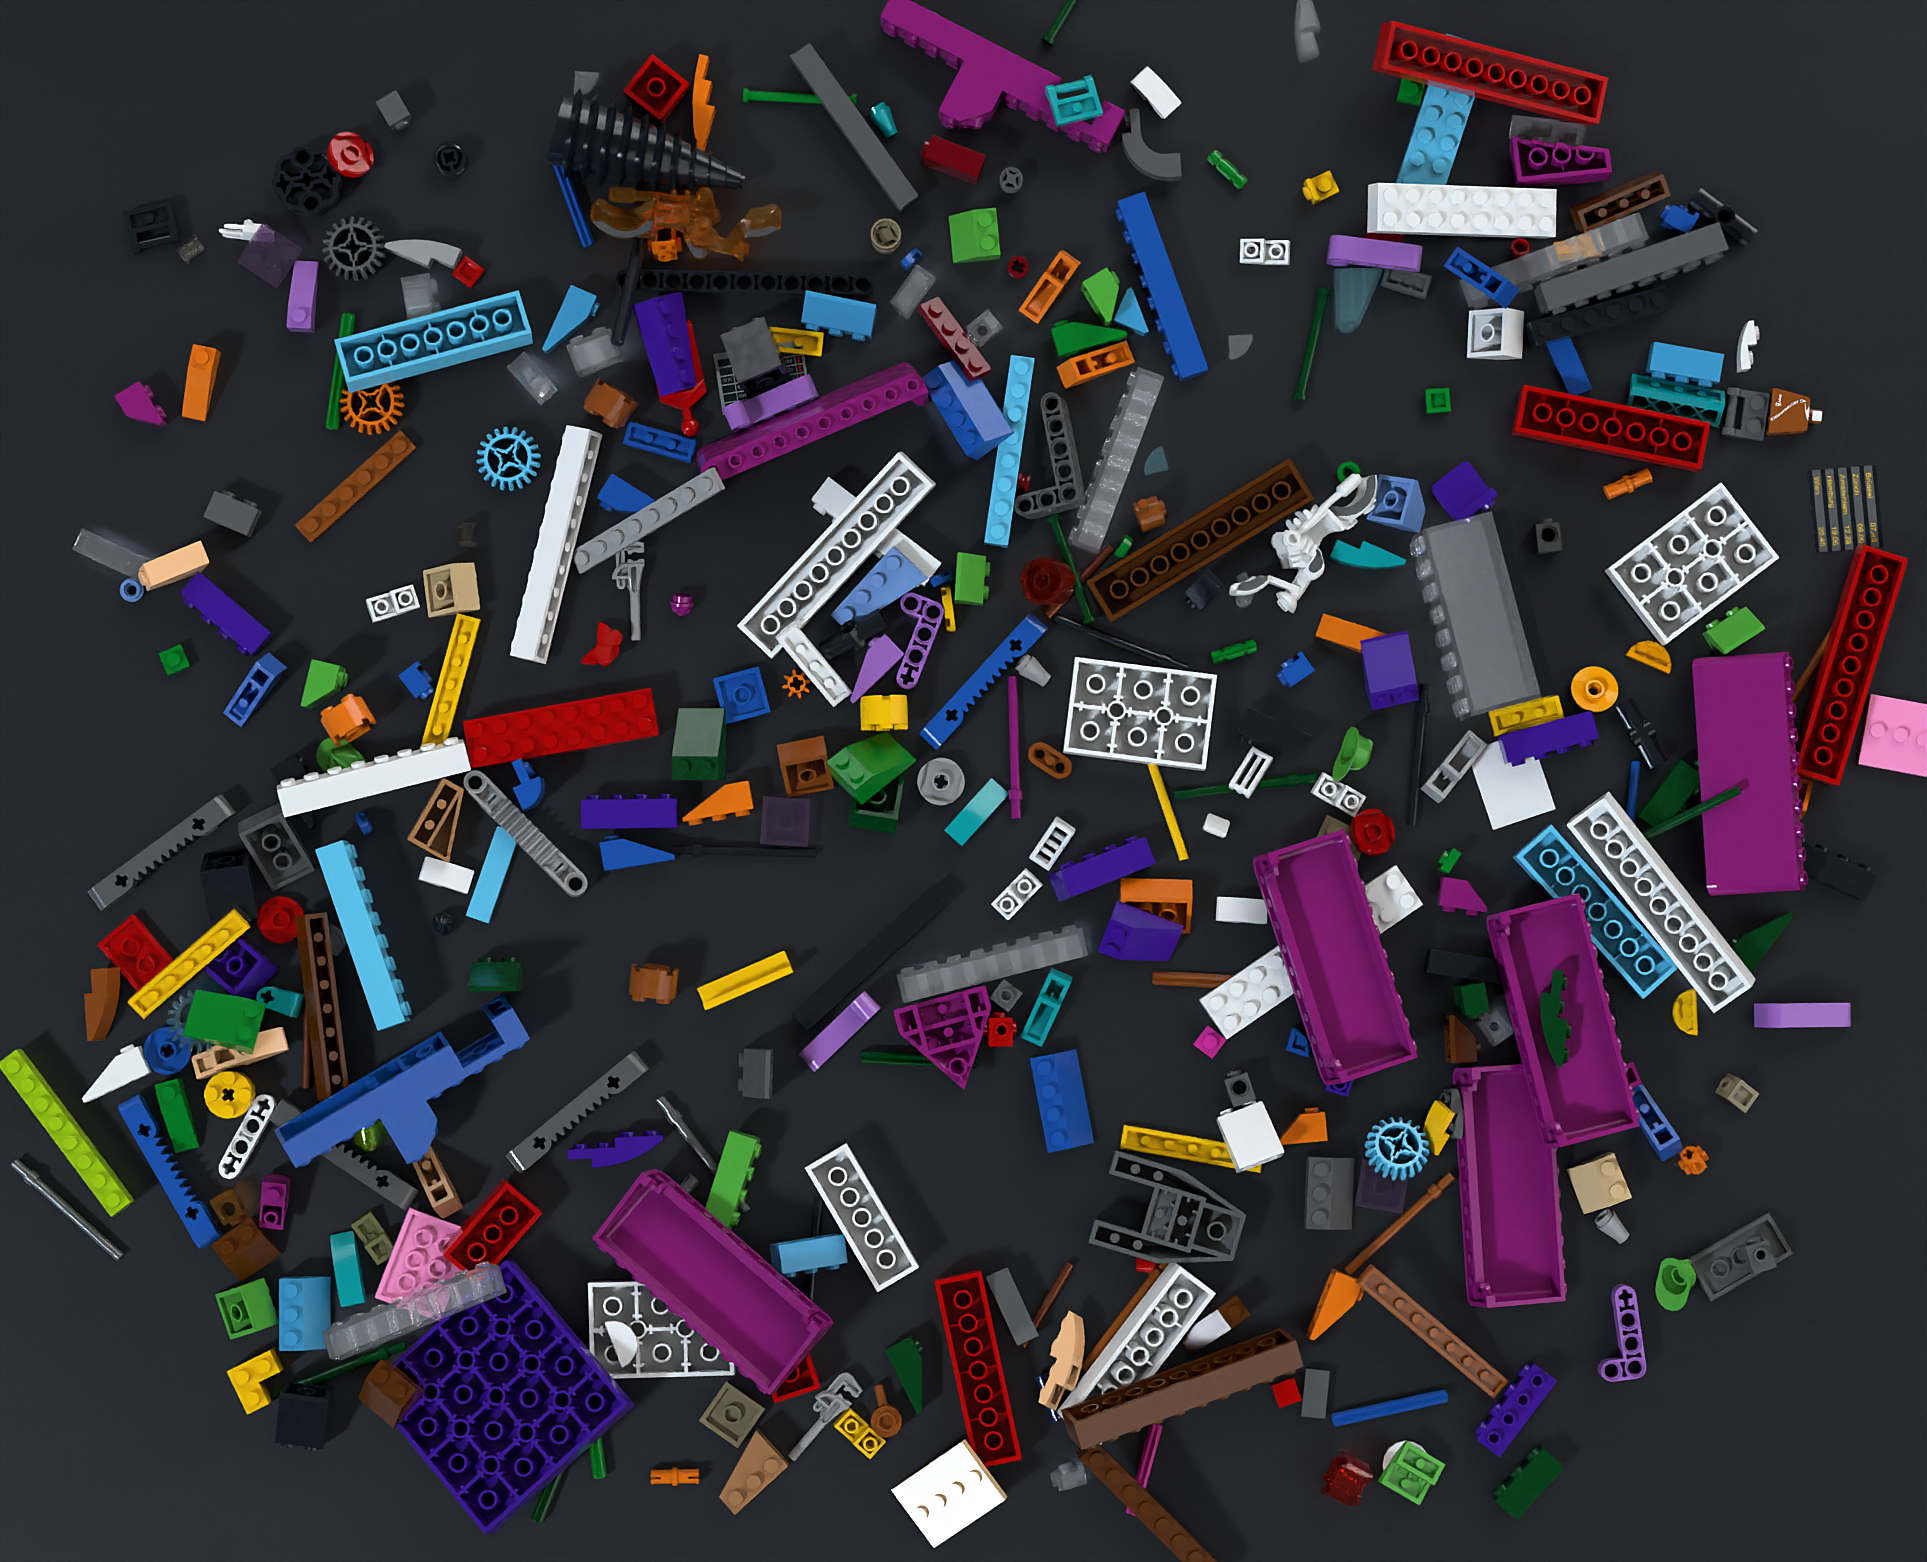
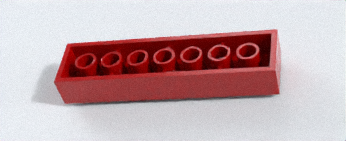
[1511,385,1710,472]
[463,688,660,769]
[934,1269,1022,1467]

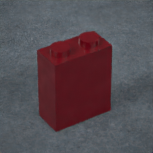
[921,135,986,185]

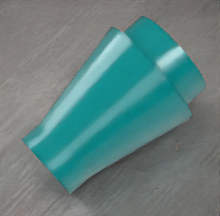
[868,102,898,138]

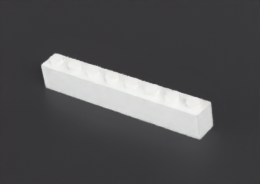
[277,737,471,817]

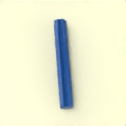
[553,165,595,248]

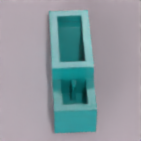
[1328,540,1406,569]
[944,778,1008,846]
[1020,967,1073,1047]
[330,1230,367,1307]

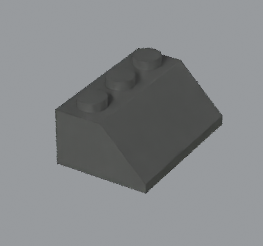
[1304,1156,1355,1230]

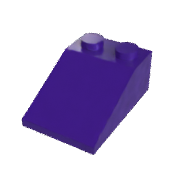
[1360,630,1419,710]
[1098,901,1184,961]
[203,936,278,1000]

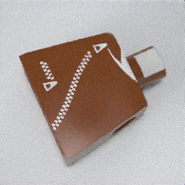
[1765,388,1822,436]

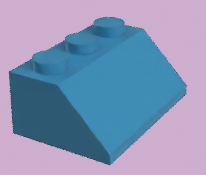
[801,290,877,341]
[279,1276,331,1351]

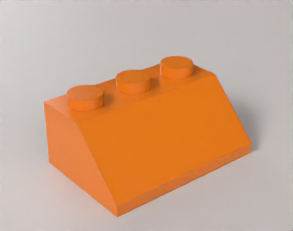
[1119,878,1193,934]

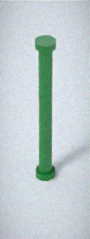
[743,88,857,107]

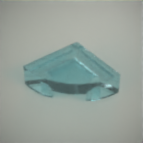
[1144,446,1168,476]

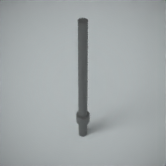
[656,1095,750,1214]
[11,1159,124,1261]

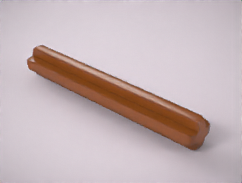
[1152,971,1233,988]

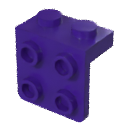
[1430,461,1498,526]

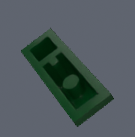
[1728,912,1794,972]
[885,1336,924,1415]

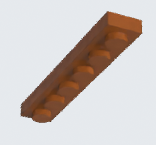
[295,430,417,543]

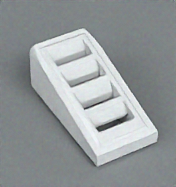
[1029,816,1076,871]

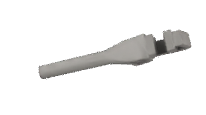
[612,541,645,641]
[788,1372,863,1461]

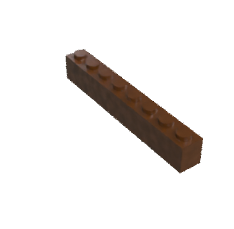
[295,912,349,1104]
[1075,1443,1218,1562]

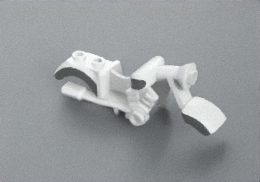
[1229,474,1378,613]

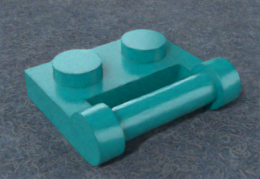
[1045,75,1103,127]

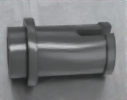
[679,1173,701,1194]

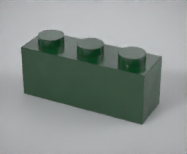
[1635,760,1700,833]
[1452,982,1490,1019]
[1493,1445,1565,1521]

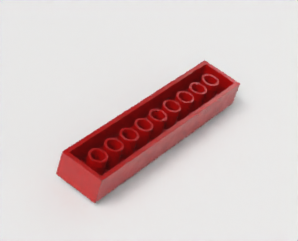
[1372,21,1608,126]
[1795,545,1908,786]

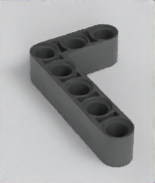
[1014,392,1085,520]

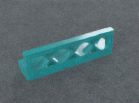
[1626,374,1725,427]

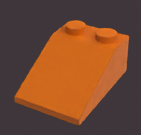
[1306,1268,1364,1340]

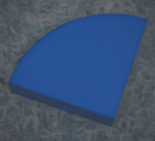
[901,248,923,271]
[930,570,954,589]
[355,811,374,835]
[1285,1028,1310,1057]

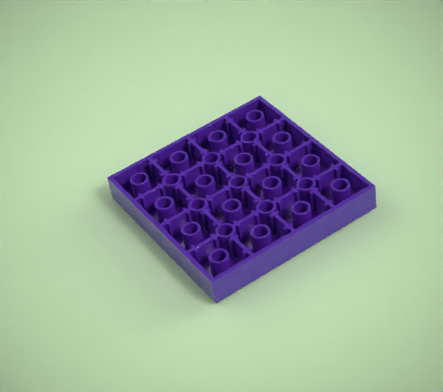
[393,1260,635,1534]

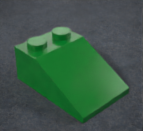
[826,731,916,805]
[183,990,266,1055]

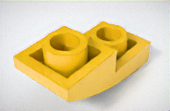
[1423,1100,1455,1155]
[833,1407,886,1459]

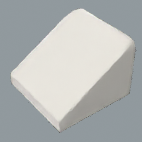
[1202,813,1230,838]

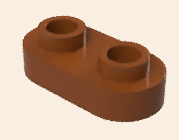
[1028,742,1072,779]

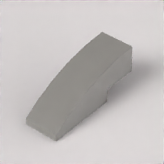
[384,239,463,270]
[1420,730,1487,804]

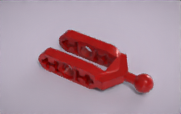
[655,320,707,436]

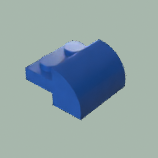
[512,759,545,811]

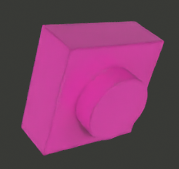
[1193,1026,1226,1059]

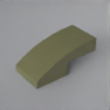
[351,1210,394,1265]

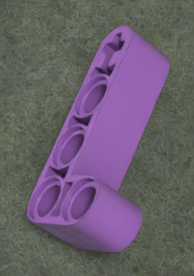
[1326,235,1423,272]
[723,374,819,433]
[896,593,944,690]
[798,991,881,1072]
[1754,1003,1851,1028]
[1598,1284,1646,1382]

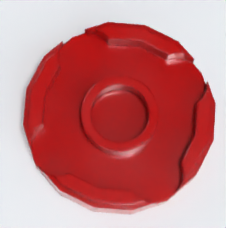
[327,132,374,178]
[1350,808,1395,856]
[257,896,305,944]

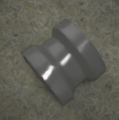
[999,167,1023,194]

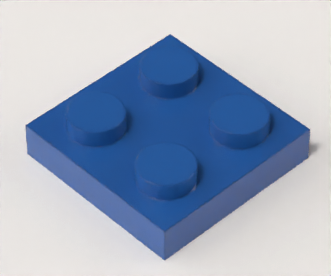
[713,666,771,725]

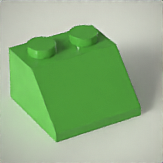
[949,208,1001,264]
[1081,267,1120,328]
[954,552,990,605]
[1702,606,1765,657]
[301,659,348,709]
[215,1278,279,1340]

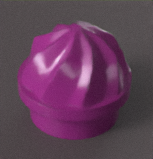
[670,593,694,616]

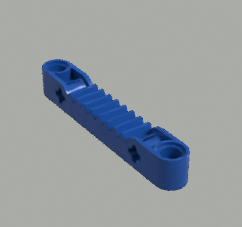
[919,612,1048,750]
[118,1093,222,1250]

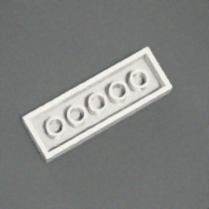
[805,1143,919,1292]

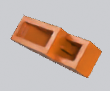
[1019,249,1081,324]

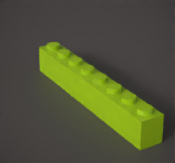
[0,1049,135,1217]

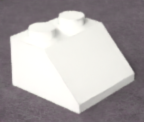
[1467,308,1524,360]

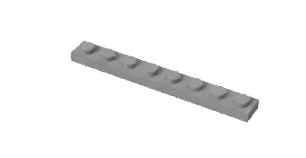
[572,467,725,574]

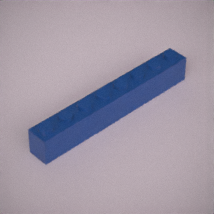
[1115,191,1208,381]

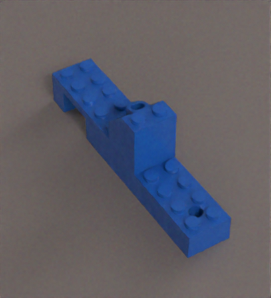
[274,995,530,1168]

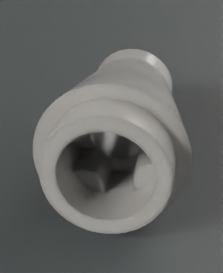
[1015,653,1051,687]
[1594,1209,1630,1244]

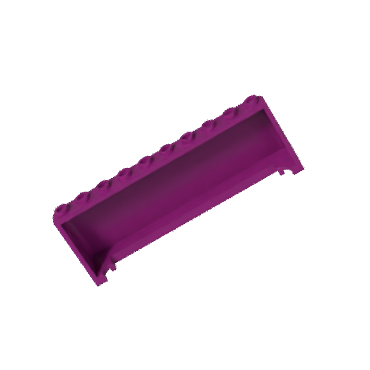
[696,362,929,481]
[1692,652,1808,896]
[1253,829,1418,1086]
[1486,893,1640,1148]
[1453,1064,1567,1308]
[592,1169,833,1395]

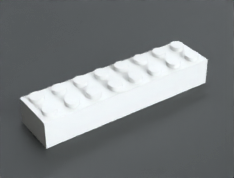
[1367,183,1557,239]
[1057,1263,1216,1444]

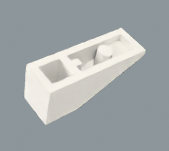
[82,1044,153,1103]

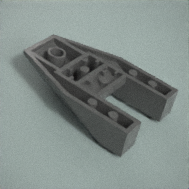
[1088,1150,1246,1263]

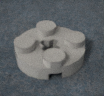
[917,758,965,806]

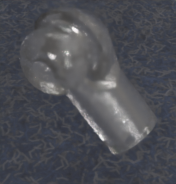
[1235,572,1255,608]

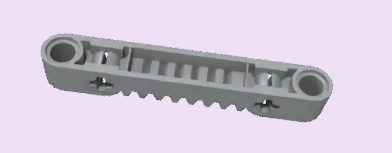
[463,770,588,898]

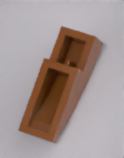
[84,967,120,1041]

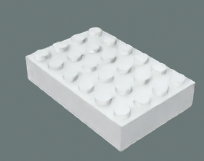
[1605,482,1779,646]
[1063,657,1217,771]
[588,1280,736,1379]

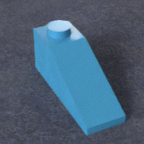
[542,285,600,354]

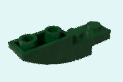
[1540,969,1571,1067]

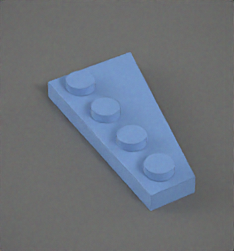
[831,546,929,625]

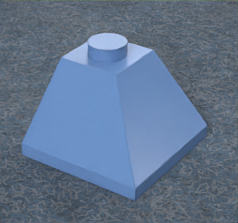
[1367,474,1426,533]

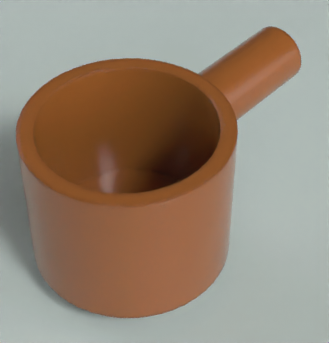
[1133,496,1168,533]
[871,1384,902,1437]

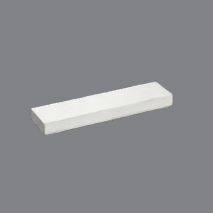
[775,622,852,707]

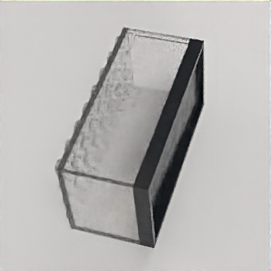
[1409,508,1555,721]

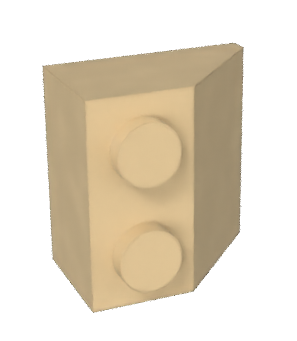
[423,563,480,618]
[1566,1152,1632,1214]

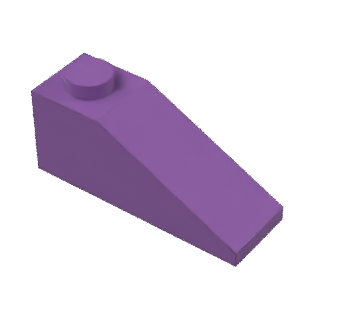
[287,260,319,333]
[850,634,905,705]

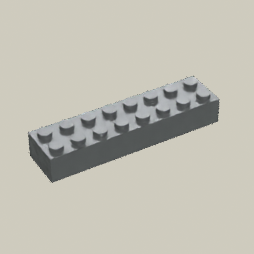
[1534,222,1729,317]

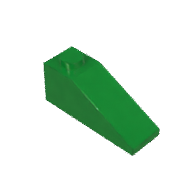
[1051,320,1127,359]
[155,1078,200,1153]

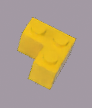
[227,1348,284,1415]

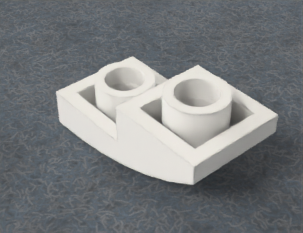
[1130,67,1181,119]
[1240,239,1290,265]
[1737,320,1759,373]
[366,584,420,623]
[1310,772,1366,817]
[419,857,474,894]
[991,868,1043,920]
[1216,897,1267,924]

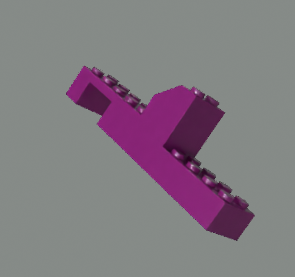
[880,0,1125,153]

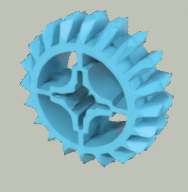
[477,427,541,491]
[1365,1117,1429,1181]

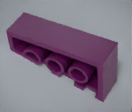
[1509,136,1612,188]

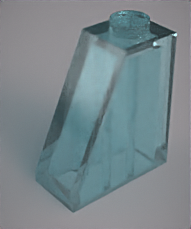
[1333,268,1382,332]

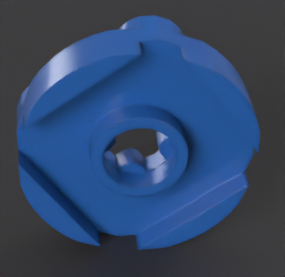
[143,1027,193,1075]

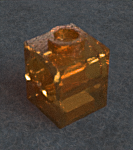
[209,1188,248,1227]

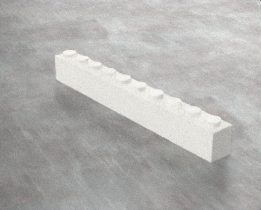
[510,425,602,664]

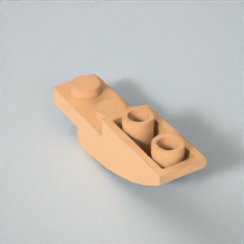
[191,1027,289,1080]
[1038,1311,1085,1411]

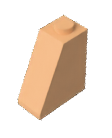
[138,541,210,591]

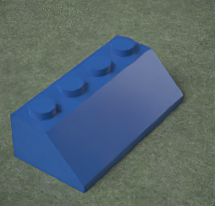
[922,360,1014,460]
[1030,1049,1094,1153]

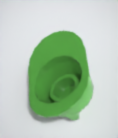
[1332,727,1373,781]
[316,737,367,773]
[1655,1257,1696,1311]

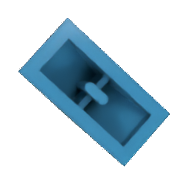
[1113,287,1149,336]

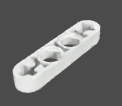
[219,1094,277,1179]

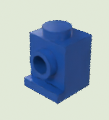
[1660,205,1700,236]
[1276,651,1315,688]
[398,661,435,700]

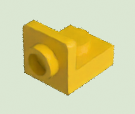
[1302,170,1340,205]

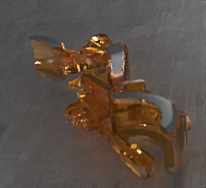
[590,187,782,262]

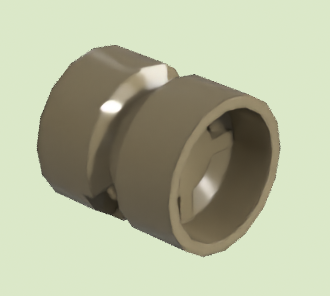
[870,218,902,254]

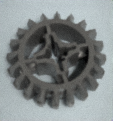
[322,217,386,281]

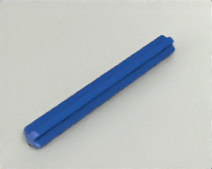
[1331,1389,1448,1427]

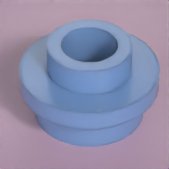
[120,578,144,602]

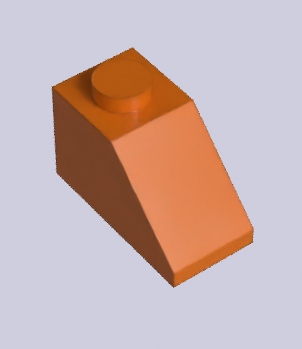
[1279,1107,1328,1145]

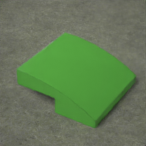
[1378,1441,1446,1505]

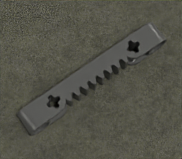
[88,794,236,912]
[506,1050,650,1174]
[269,1098,420,1211]

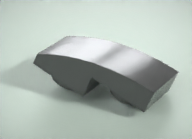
[1439,1088,1464,1140]

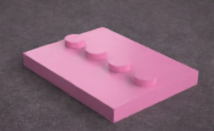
[1857,694,1927,777]
[374,1207,462,1321]

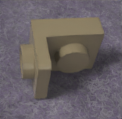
[1715,1073,1759,1113]

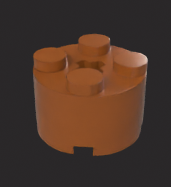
[583,378,639,429]
[629,964,679,1004]

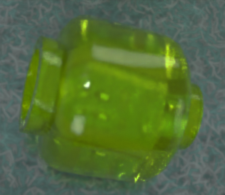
[354,1119,385,1151]

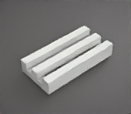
[1229,746,1273,799]

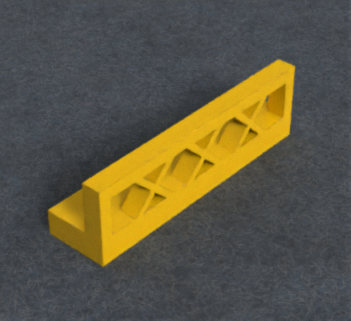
[697,950,794,1010]

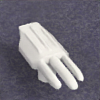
[219,219,274,242]

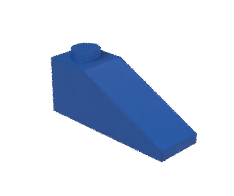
[1444,247,1520,309]
[597,474,656,514]
[223,653,287,727]
[599,835,676,871]
[1632,1084,1683,1162]

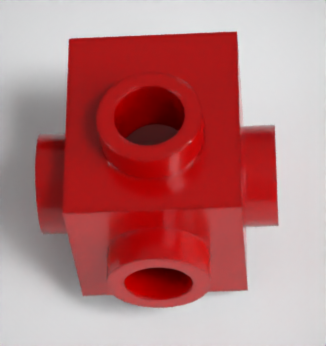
[982,1011,1017,1047]

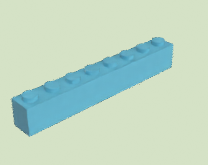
[984,355,1035,548]

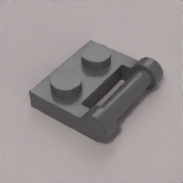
[1721,387,1770,441]

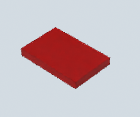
[97,914,174,991]

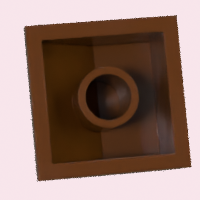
[211,1215,282,1282]
[358,1359,424,1429]

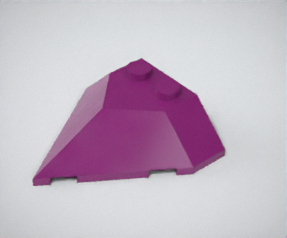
[893,985,991,1090]

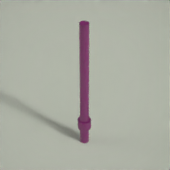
[1008,676,1023,819]

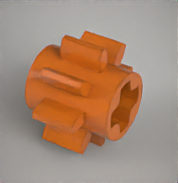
[782,670,812,699]
[1678,1145,1709,1175]

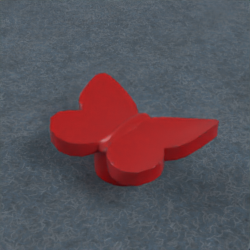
[580,622,622,666]

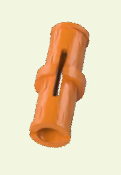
[1603,468,1653,500]
[651,1467,699,1486]

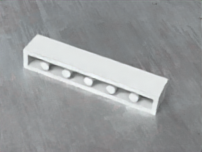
[811,477,942,588]

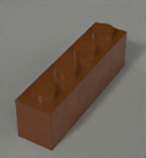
[1569,170,1671,233]

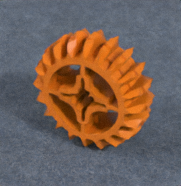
[340,381,405,435]

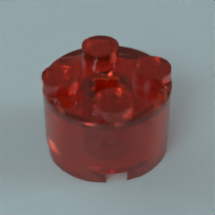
[1020,557,1076,606]
[1321,1451,1373,1507]

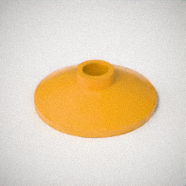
[1571,666,1618,712]

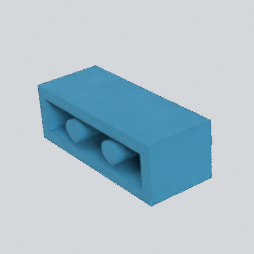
[1646,342,1724,388]
[769,1233,848,1277]

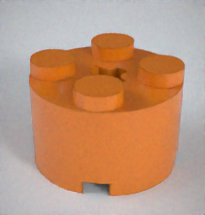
[320,694,376,746]

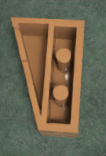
[407,777,464,863]

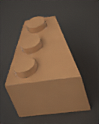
[719,1428,789,1515]

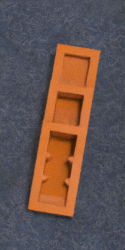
[692,54,716,152]

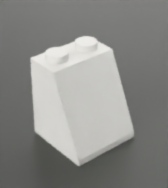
[1216,1100,1284,1173]

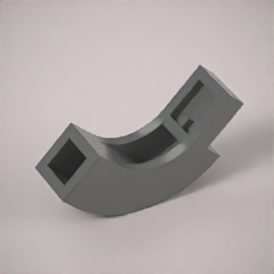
[1121,109,1182,181]

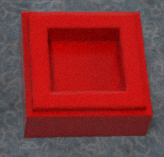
[452,256,485,289]
[1271,1377,1302,1408]

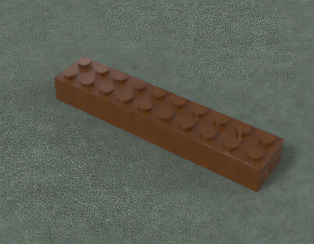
[1086,458,1314,624]
[1061,1328,1304,1450]

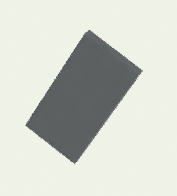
[1688,1212,1793,1302]

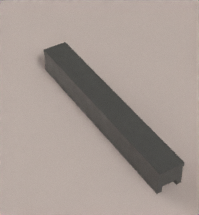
[790,43,919,213]

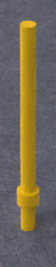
[1147,764,1189,861]

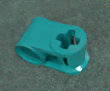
[256,986,305,1018]

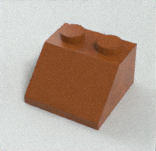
[777,736,834,798]

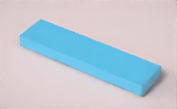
[466,826,517,923]

